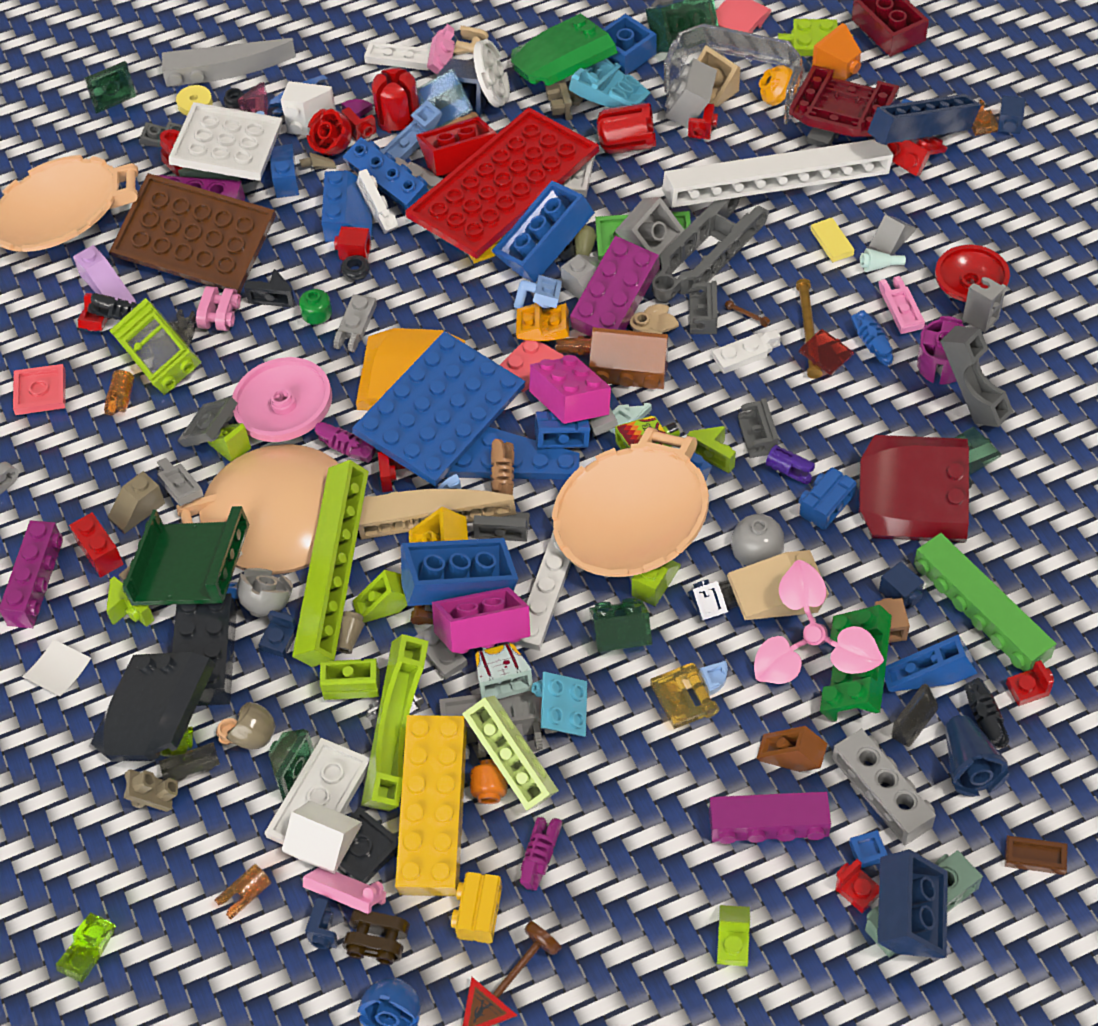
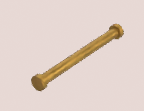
[796,279,823,379]

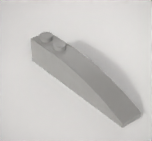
[162,38,296,87]

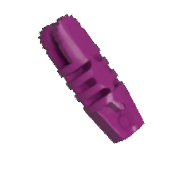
[314,422,376,463]
[520,817,562,890]

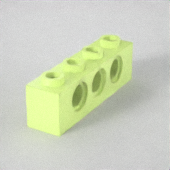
[463,696,559,810]

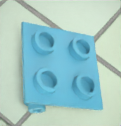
[531,672,587,737]

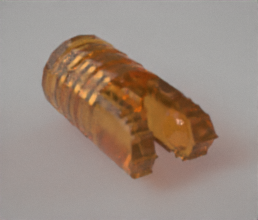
[104,370,135,416]
[214,864,272,920]

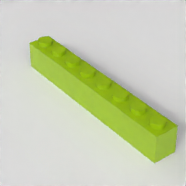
[292,460,369,667]

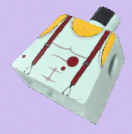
[475,643,533,700]

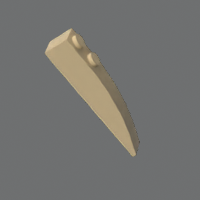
[358,489,516,540]

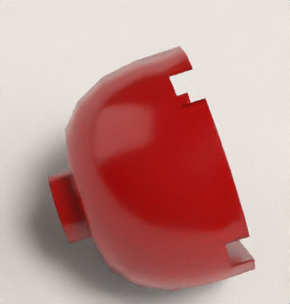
[307,108,353,156]

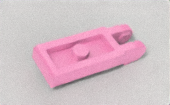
[879,276,925,334]

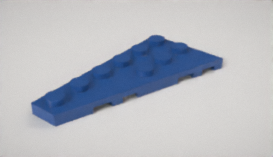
[443,427,580,480]

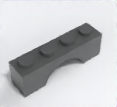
[940,326,1013,427]

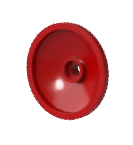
[935,245,1010,302]

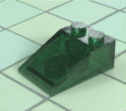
[645,0,720,52]

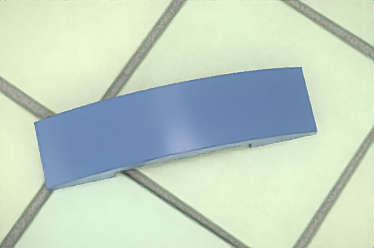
[378,100,442,160]

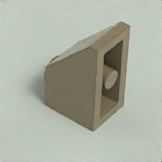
[108,471,165,534]

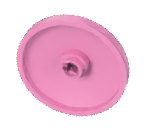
[232,357,332,442]

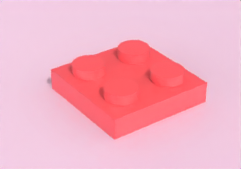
[13,364,65,415]

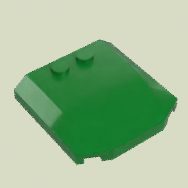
[511,13,618,86]

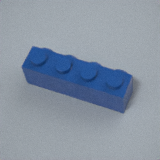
[343,137,429,210]

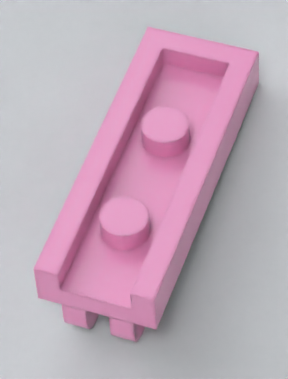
[303,867,386,914]

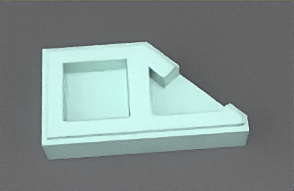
[609,403,652,434]

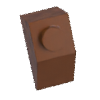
[756,726,828,772]

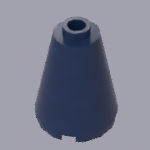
[945,715,1010,797]

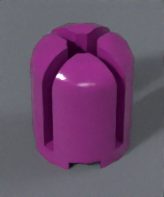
[917,316,965,384]

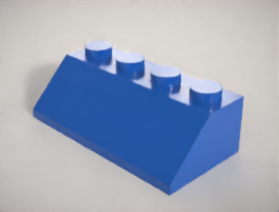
[492,181,595,283]
[401,538,518,606]

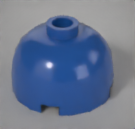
[358,978,421,1026]

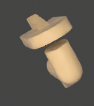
[454,25,489,55]

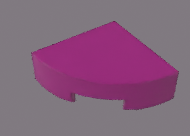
[341,99,373,118]

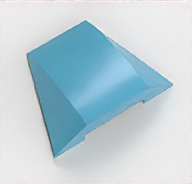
[569,58,651,108]

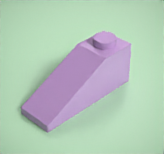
[73,245,136,303]

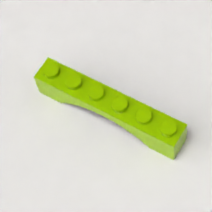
[361,634,429,812]

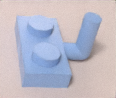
[513,275,562,308]

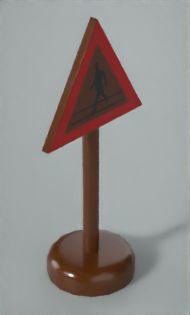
[463,920,562,1026]

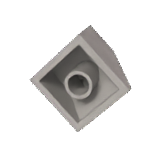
[615,197,684,264]

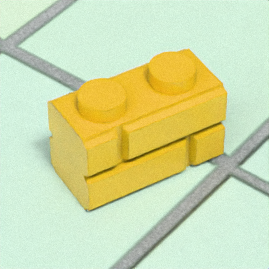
[451,872,502,944]

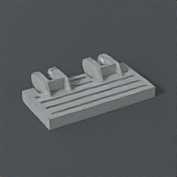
[439,690,557,760]

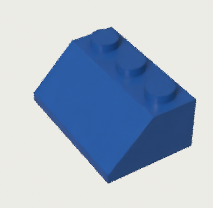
[321,170,373,242]

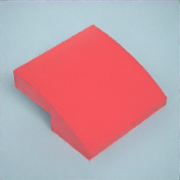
[709,0,772,41]

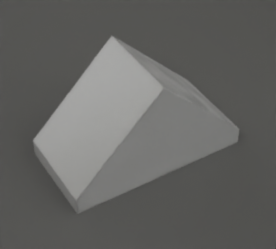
[869,215,916,255]

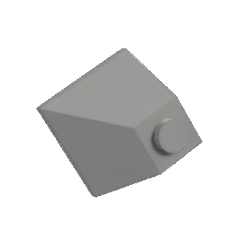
[561,254,601,299]

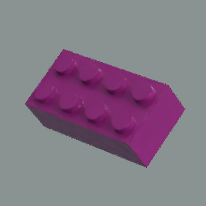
[570,236,660,337]

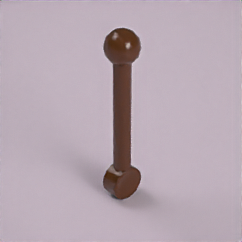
[725,300,770,327]

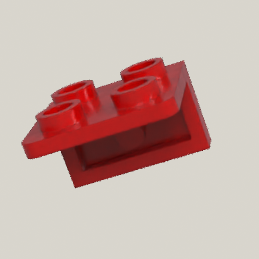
[887,136,947,176]

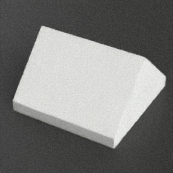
[282,801,362,874]

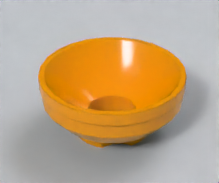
[759,65,794,106]

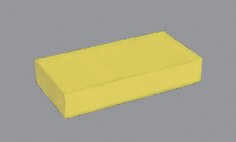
[811,218,854,263]

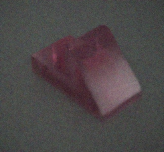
[238,82,268,115]

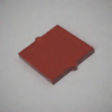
[798,329,854,376]

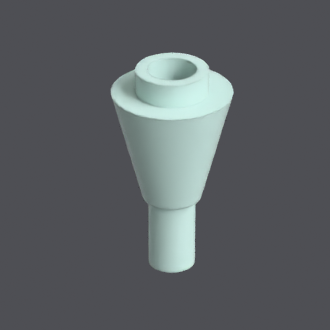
[860,248,906,272]

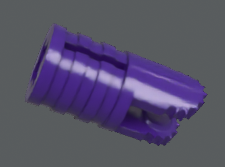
[766,445,815,484]

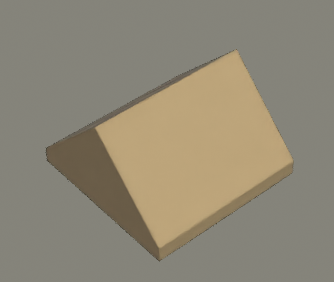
[697,45,740,107]

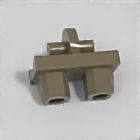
[546,79,584,120]
[124,769,178,812]

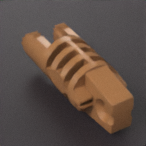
[491,439,514,495]

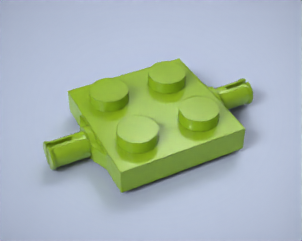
[778,19,853,56]

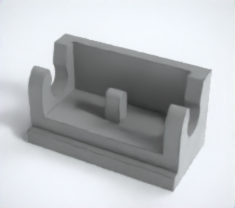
[962,277,1006,333]

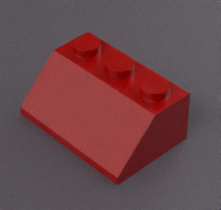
[416,116,497,176]

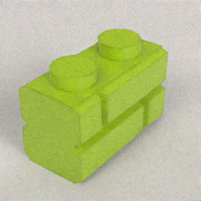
[320,658,380,700]

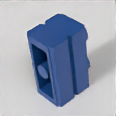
[534,411,590,448]
[799,467,857,530]

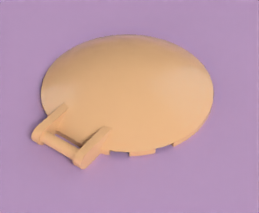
[0,155,138,252]
[552,427,709,577]
[176,444,339,575]

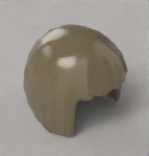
[226,702,276,750]

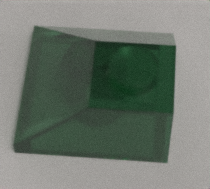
[84,61,136,114]
[269,729,314,801]

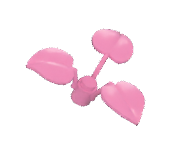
[754,560,884,684]

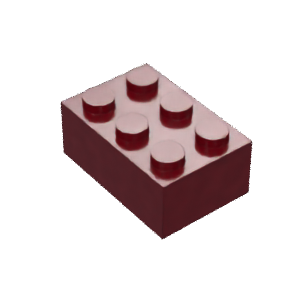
[851,0,929,57]

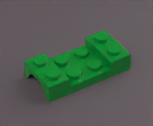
[820,605,892,722]

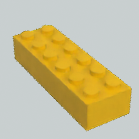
[395,715,467,896]

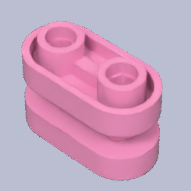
[196,286,241,331]

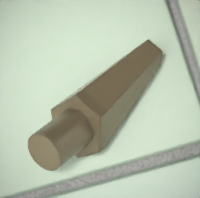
[299,153,337,170]

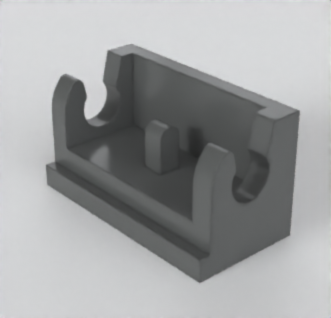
[689,281,718,334]
[737,398,779,458]

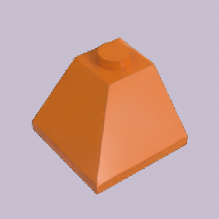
[812,23,861,80]

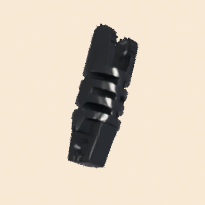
[88,293,150,325]
[964,678,1009,748]

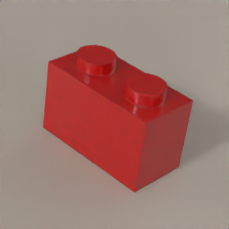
[69,512,124,578]

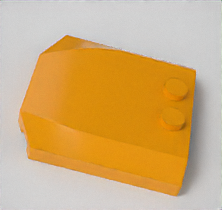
[356,328,465,411]

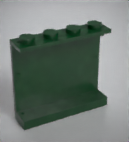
[123,506,250,606]

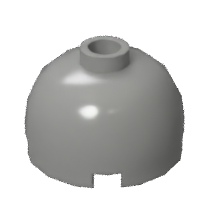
[731,514,784,566]
[237,568,293,618]

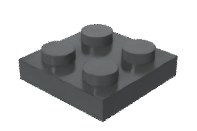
[177,397,238,447]

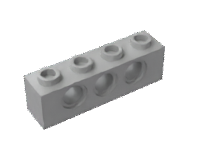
[832,728,936,846]

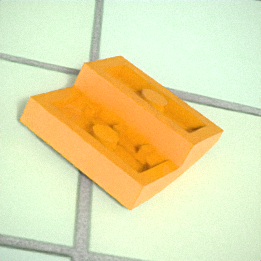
[516,303,569,341]

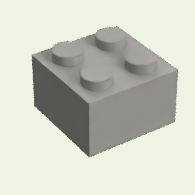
[665,58,717,128]

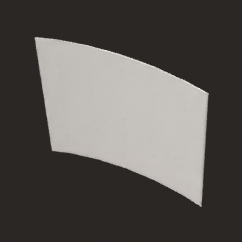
[22,639,91,696]

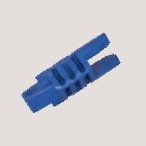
[851,310,894,366]

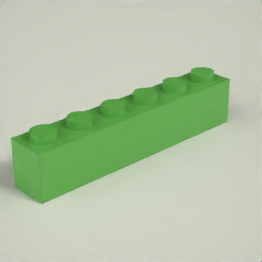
[914,533,1057,672]

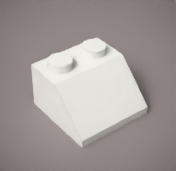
[281,81,336,136]

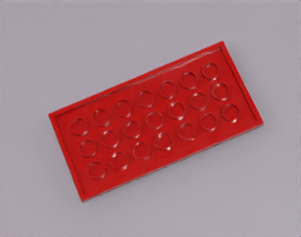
[405,107,599,259]

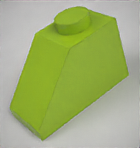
[632,560,681,607]
[352,570,407,623]

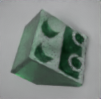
[589,598,652,652]

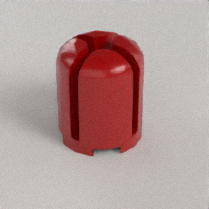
[371,67,419,133]
[597,103,656,155]

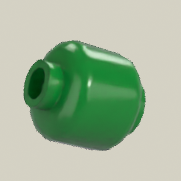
[299,289,332,325]

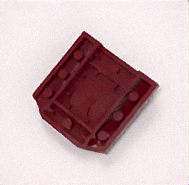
[789,65,900,137]
[859,435,969,542]

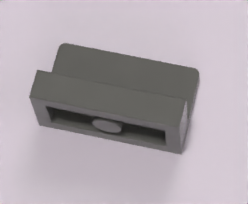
[473,512,530,542]

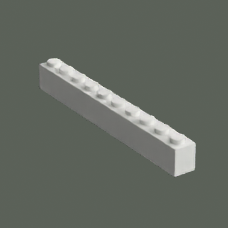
[662,139,893,208]

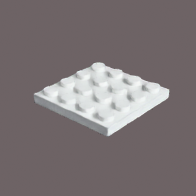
[169,102,282,181]

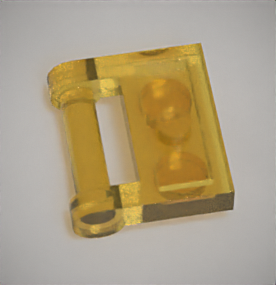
[650,663,720,729]

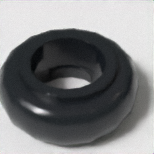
[341,255,370,280]

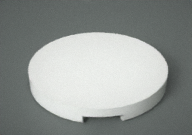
[474,39,510,107]

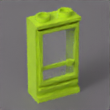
[109,298,201,395]

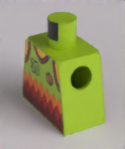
[615,416,680,450]

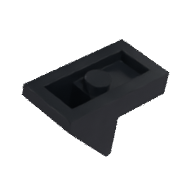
[244,269,295,308]

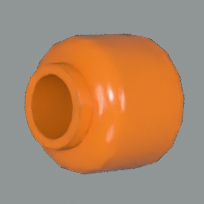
[470,759,508,804]

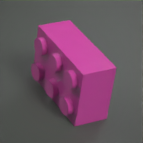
[529,355,611,424]
[432,587,531,653]

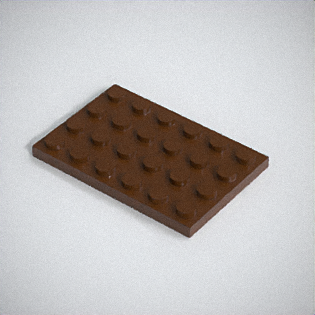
[109,173,276,294]

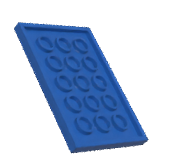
[352,331,525,486]

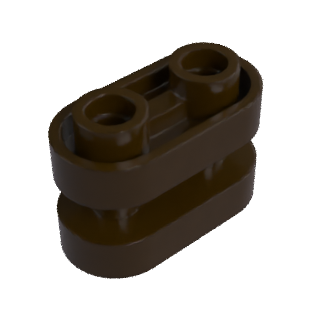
[342,909,410,965]

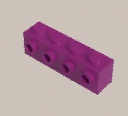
[0,520,63,629]

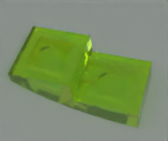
[56,912,116,983]

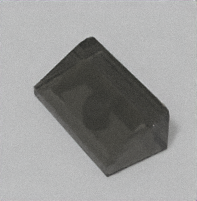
[891,684,938,747]

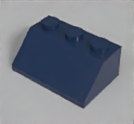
[877,849,948,959]

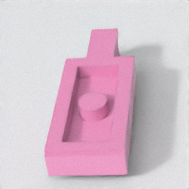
[427,24,455,74]

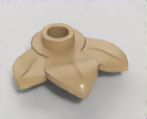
[630,304,679,334]

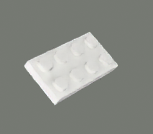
[265,738,370,845]

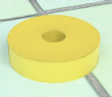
[176,85,213,116]

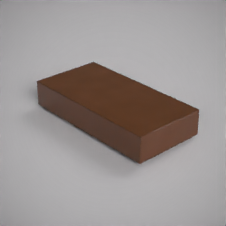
[1005,835,1068,875]

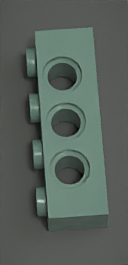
[865,850,983,958]

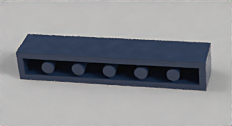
[867,94,981,145]

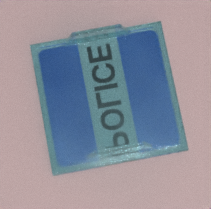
[417,68,473,129]

